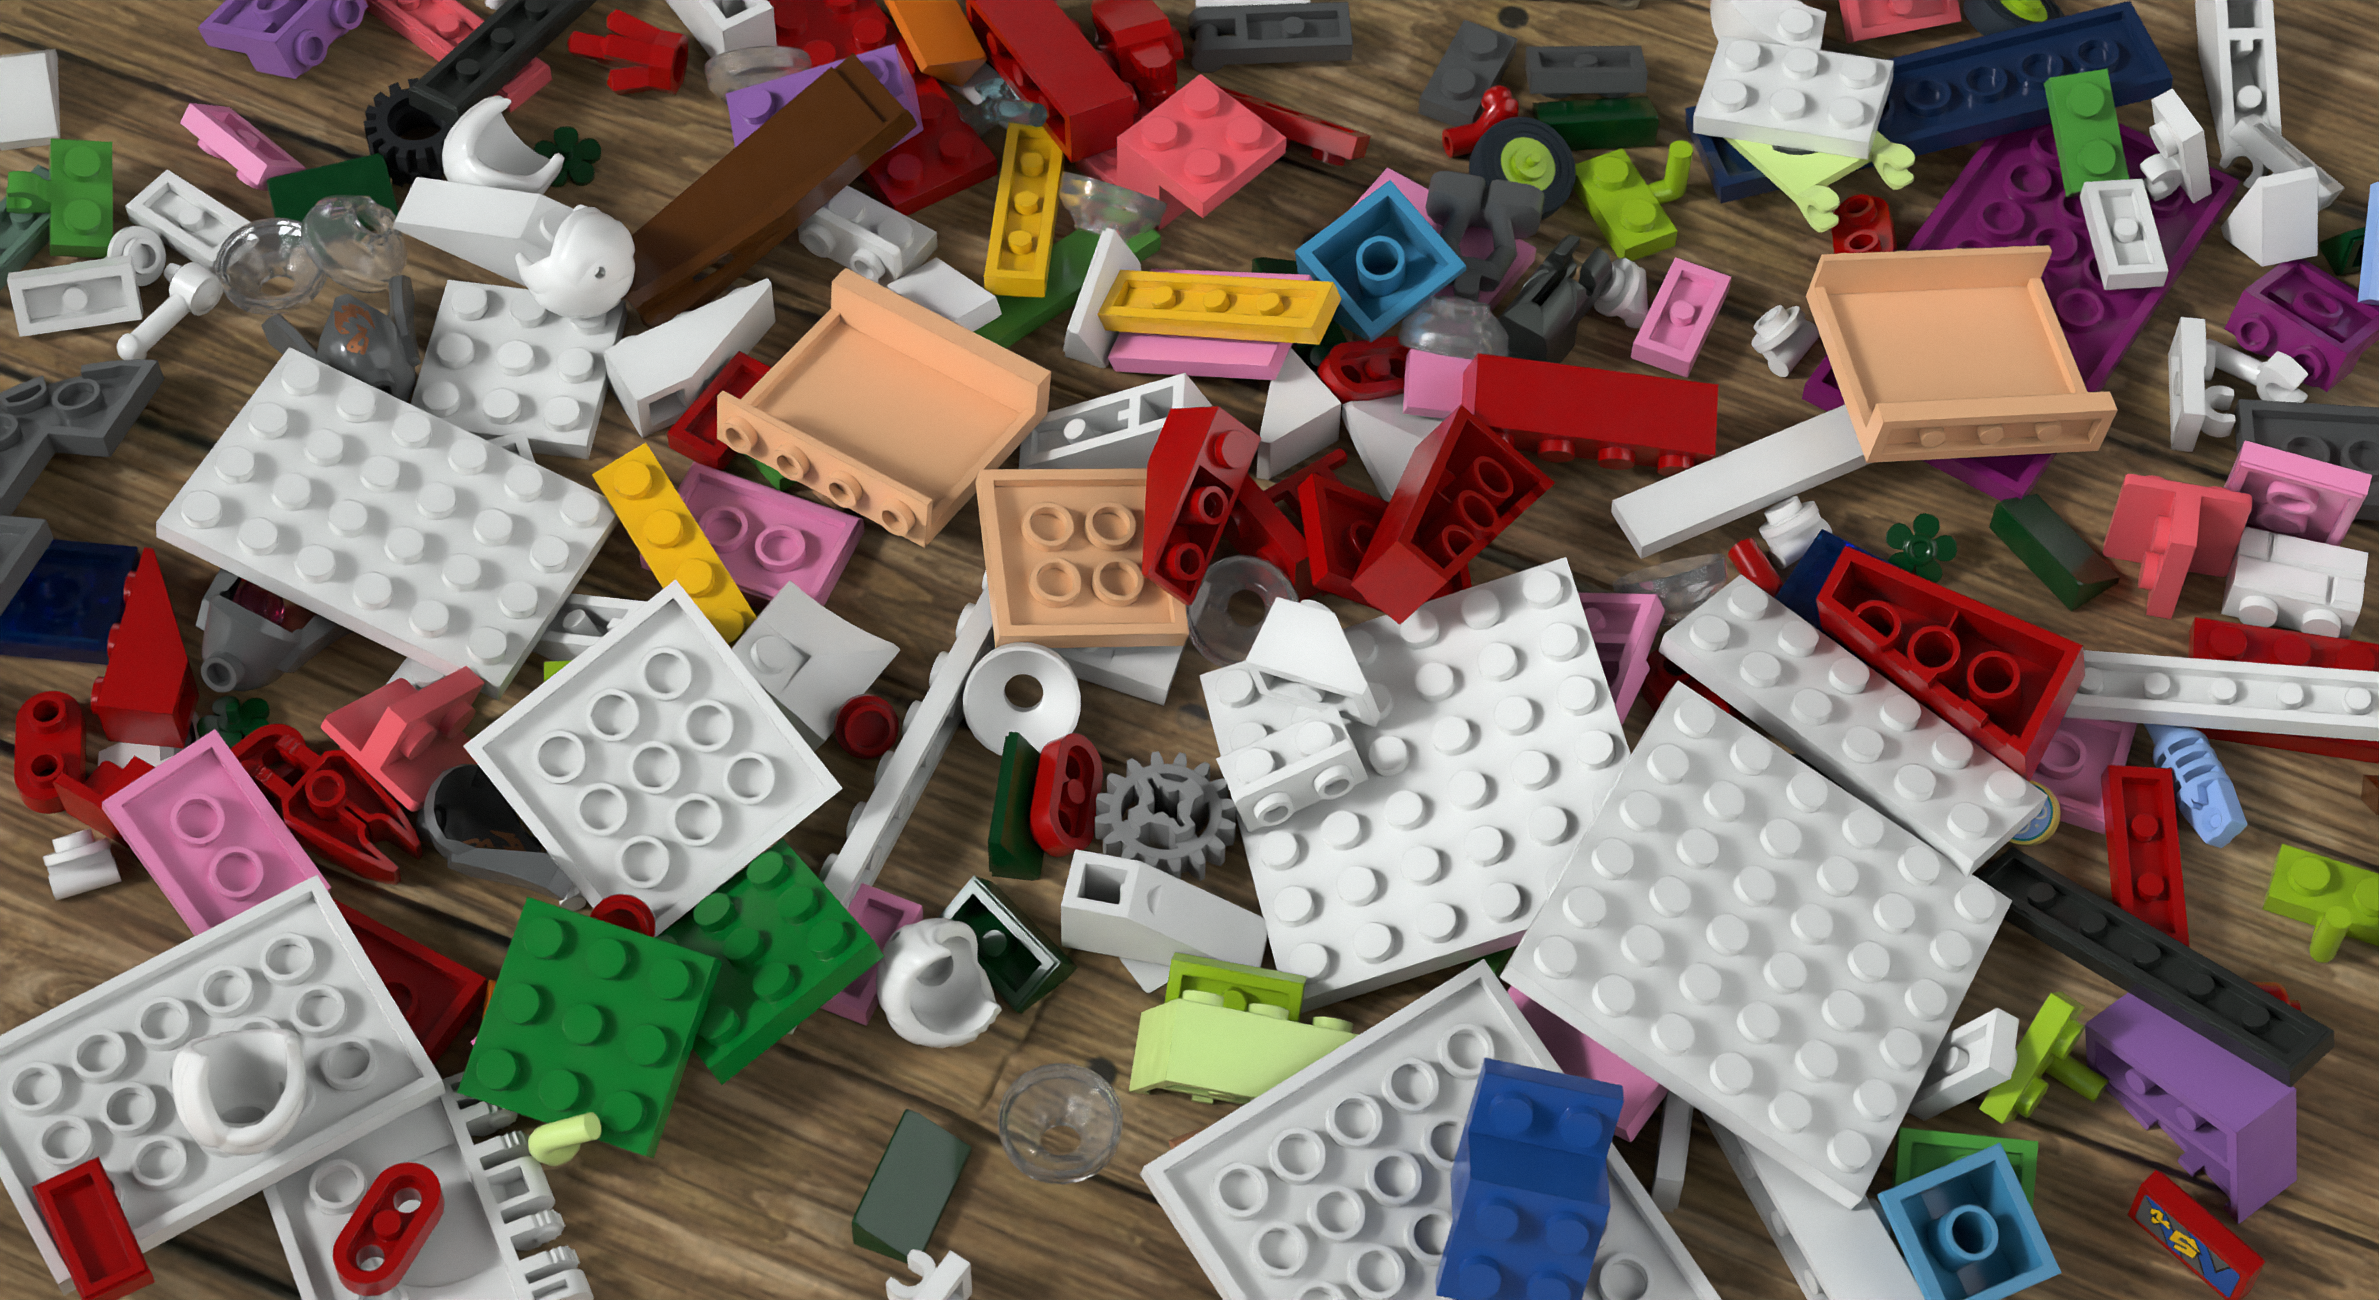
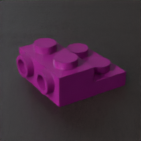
[2224,259,2379,392]

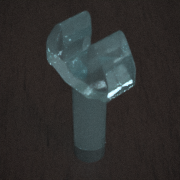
[956,78,1047,136]

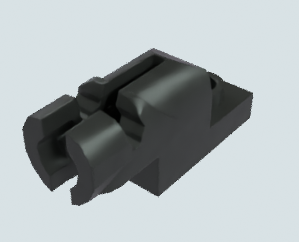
[1484,234,1613,364]

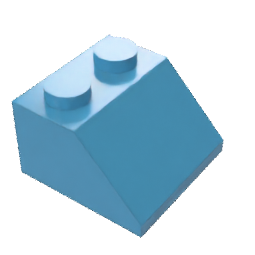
[1295,180,1467,342]
[1877,1143,2061,1300]

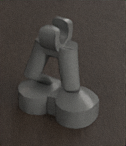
[1425,171,1545,314]

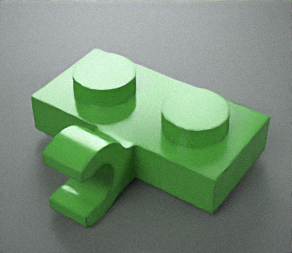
[6,138,113,258]

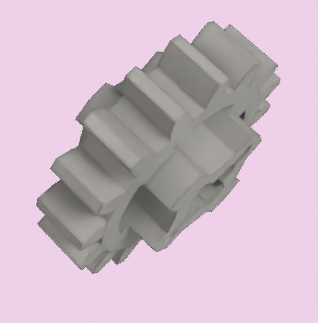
[1095,751,1236,881]

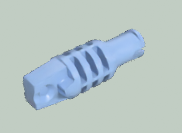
[2143,723,2247,848]

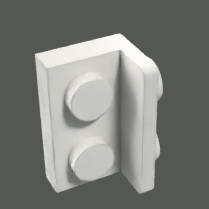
[798,186,937,289]
[1216,705,1369,833]

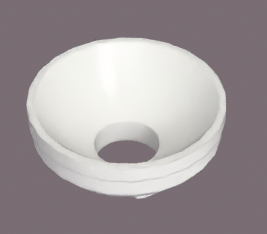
[963,642,1081,756]

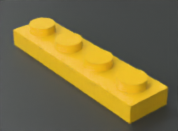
[984,121,1066,298]
[1097,270,1341,345]
[592,442,757,648]

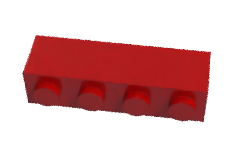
[966,0,1139,163]
[1461,353,1719,477]

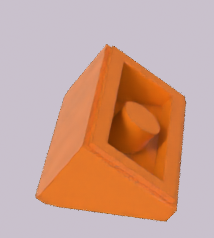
[884,0,987,87]

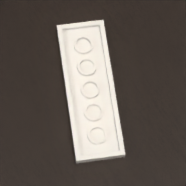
[1658,574,2048,878]

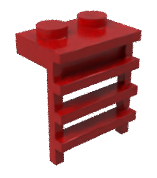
[1222,447,1348,603]

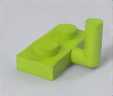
[1573,140,1693,261]
[2262,843,2379,963]
[1979,992,2109,1124]

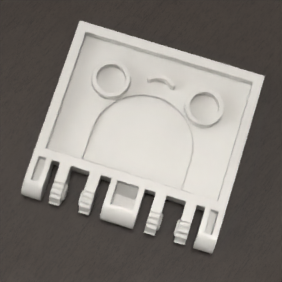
[263,1072,594,1300]

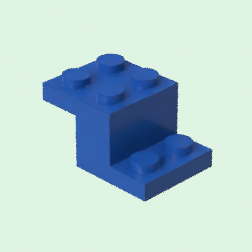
[1435,1057,1624,1300]

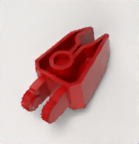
[1091,0,1184,110]
[249,734,423,885]

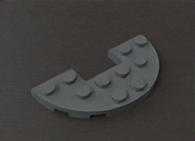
[0,359,164,616]

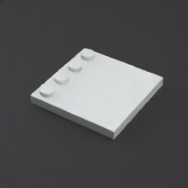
[464,580,843,938]

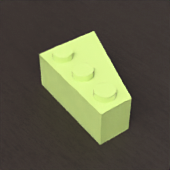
[1129,990,1359,1105]

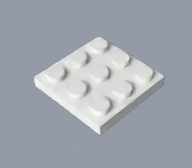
[411,280,627,459]

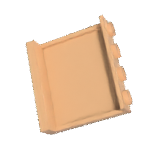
[1806,245,2118,463]
[717,268,1051,548]

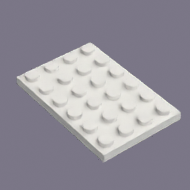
[156,347,620,701]
[0,874,446,1295]

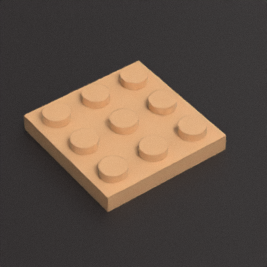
[975,468,1189,648]

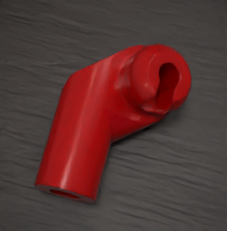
[1442,85,1519,158]
[1728,538,1783,600]

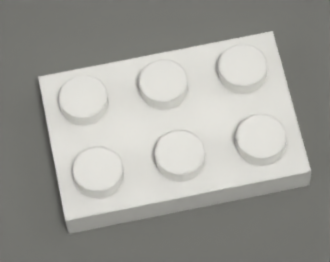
[1693,36,1894,160]

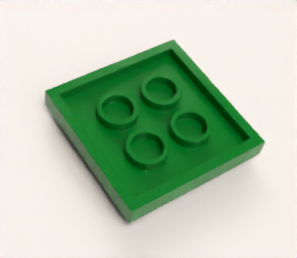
[655,839,885,1085]
[457,897,723,1159]

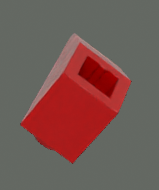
[1142,406,1261,605]
[91,547,200,749]

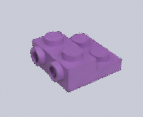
[198,0,368,79]

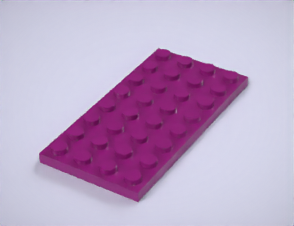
[1802,122,2240,501]

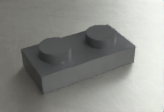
[1418,20,1517,127]
[1525,46,1647,99]

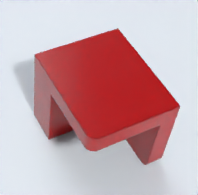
[53,756,155,849]

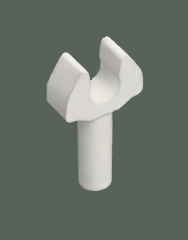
[2206,338,2308,403]

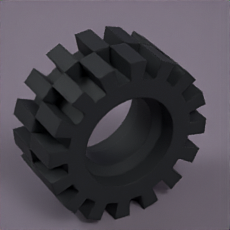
[364,78,453,187]

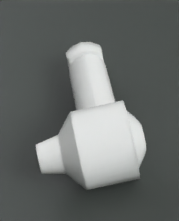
[117,262,224,360]

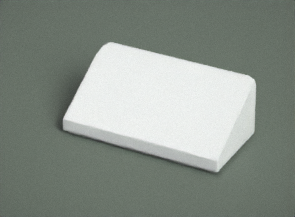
[1063,227,1141,368]

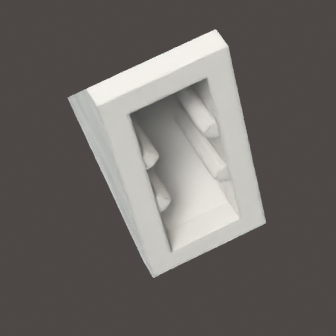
[0,49,60,151]
[2220,166,2318,267]
[1257,348,1341,480]

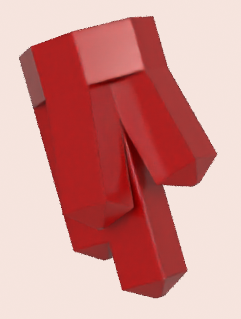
[566,8,688,95]

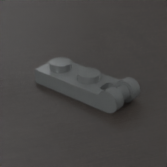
[1188,2,1353,73]

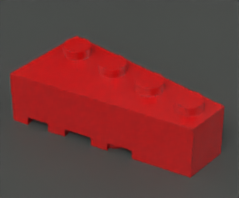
[1350,404,1555,625]
[1816,545,2085,782]

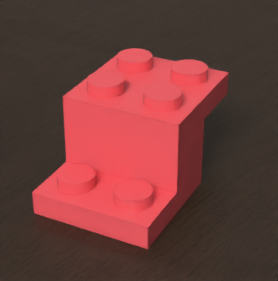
[1075,74,1286,231]

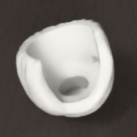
[442,95,565,195]
[515,204,635,318]
[876,918,1002,1048]
[172,1028,307,1156]

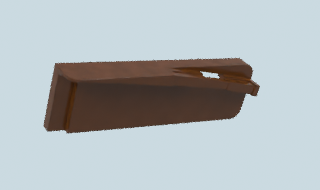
[624,53,918,329]

